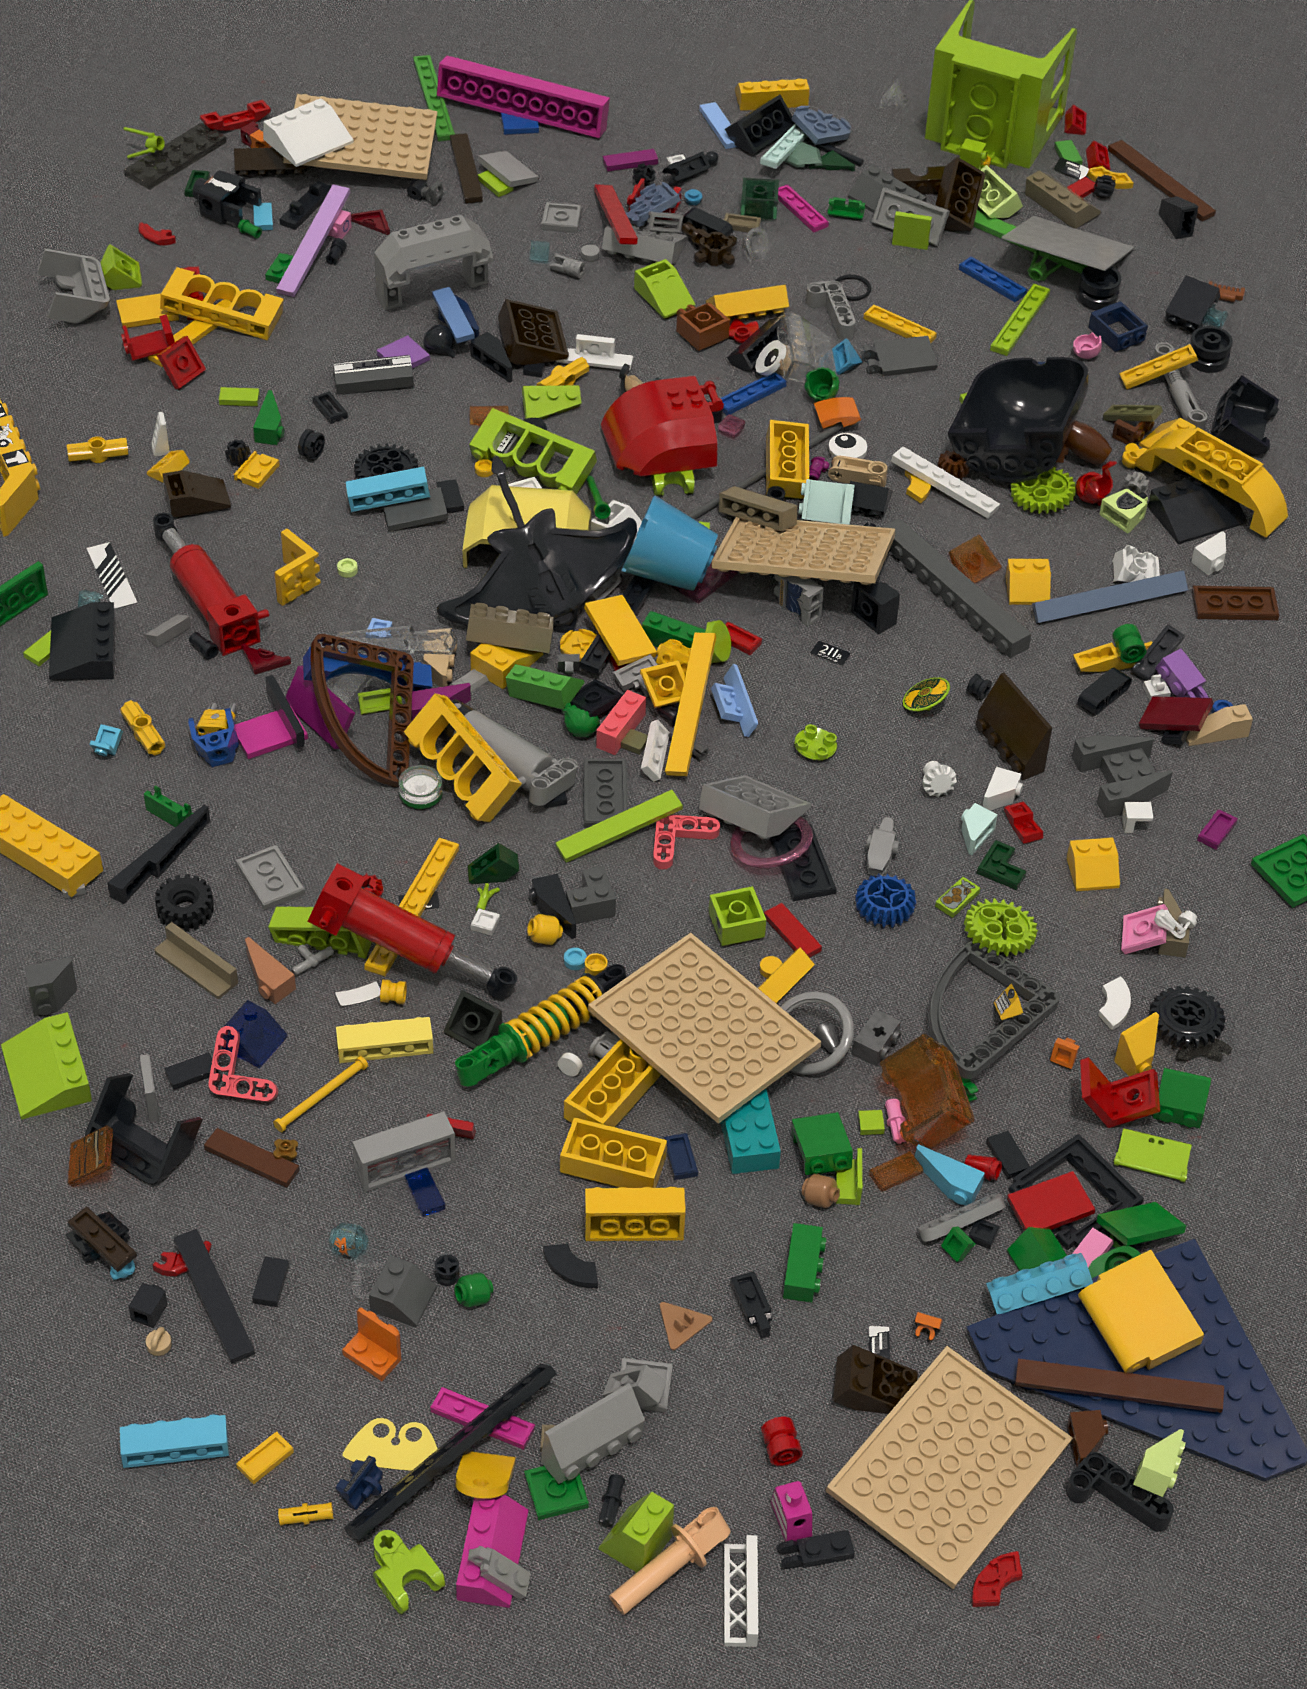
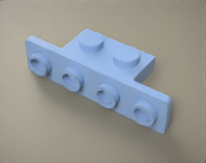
[711,664,758,737]

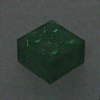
[741,178,779,219]

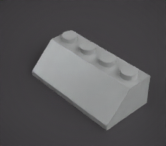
[541,1384,645,1484]

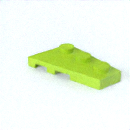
[522,385,581,419]

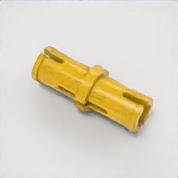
[278,1502,333,1526]

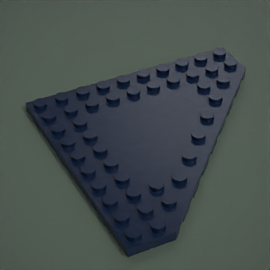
[966,1239,1307,1482]

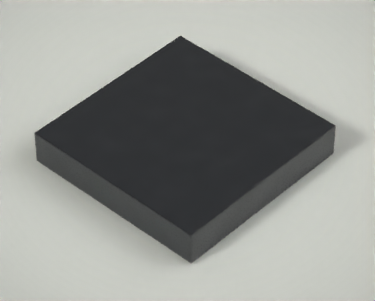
[570,679,623,717]

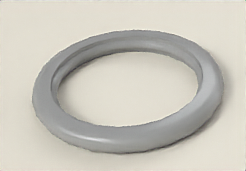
[781,991,854,1075]

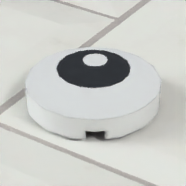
[755,340,786,376]
[828,433,868,462]

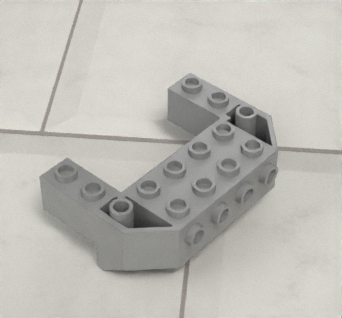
[374,215,494,310]

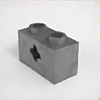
[852,1009,902,1067]

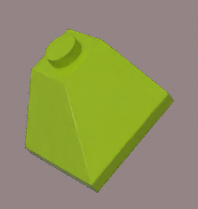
[100,244,142,290]

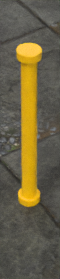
[273,1056,368,1133]

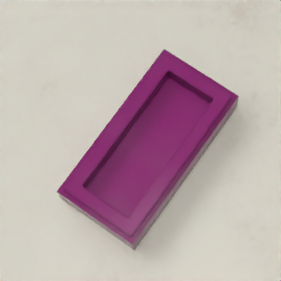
[1197,809,1238,850]

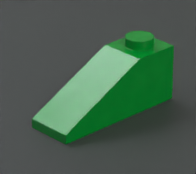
[253,390,285,445]

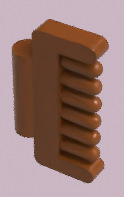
[1208,281,1245,302]

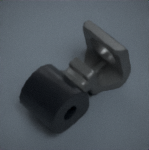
[407,179,444,205]

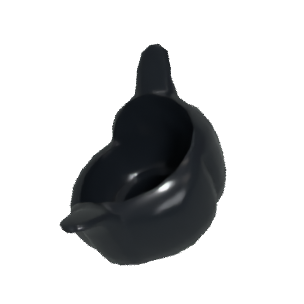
[423,324,455,358]

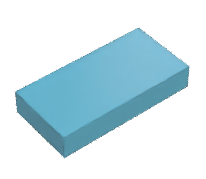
[253,203,273,231]

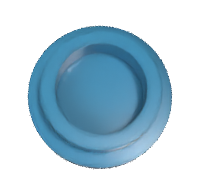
[685,189,703,206]

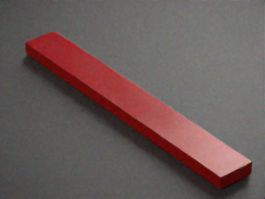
[594,184,638,245]

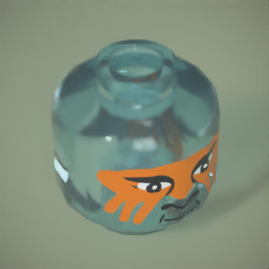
[329,1222,368,1257]

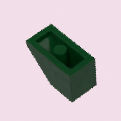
[467,843,519,884]

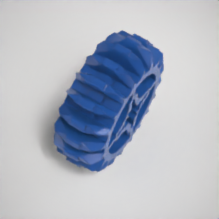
[855,873,916,928]

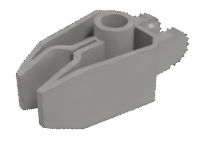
[866,817,899,876]

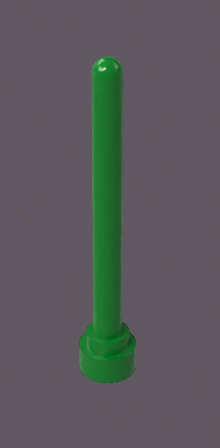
[586,476,611,519]

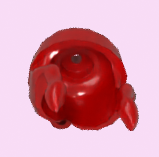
[1075,461,1117,506]

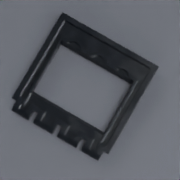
[1009,1133,1144,1249]

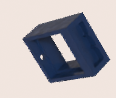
[1088,301,1148,352]

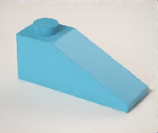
[914,1144,985,1206]

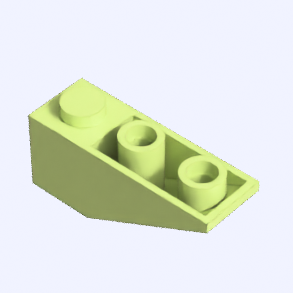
[1133,1429,1186,1497]

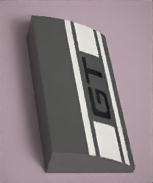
[334,355,414,395]

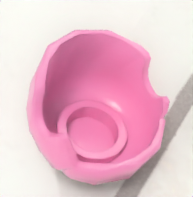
[1073,332,1102,359]

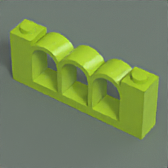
[469,408,597,495]

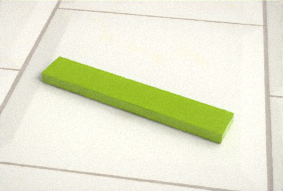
[990,284,1050,356]
[555,790,683,863]

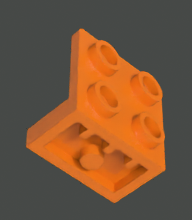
[342,1307,401,1381]

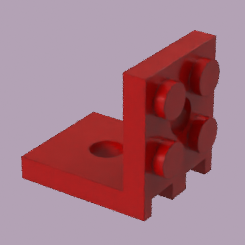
[1080,1057,1160,1128]

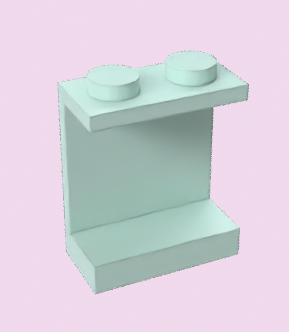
[798,479,855,525]

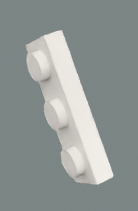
[641,720,670,782]

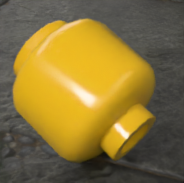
[527,914,563,945]

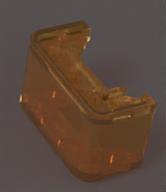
[880,1033,975,1149]

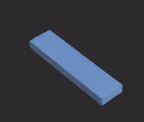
[432,287,475,343]

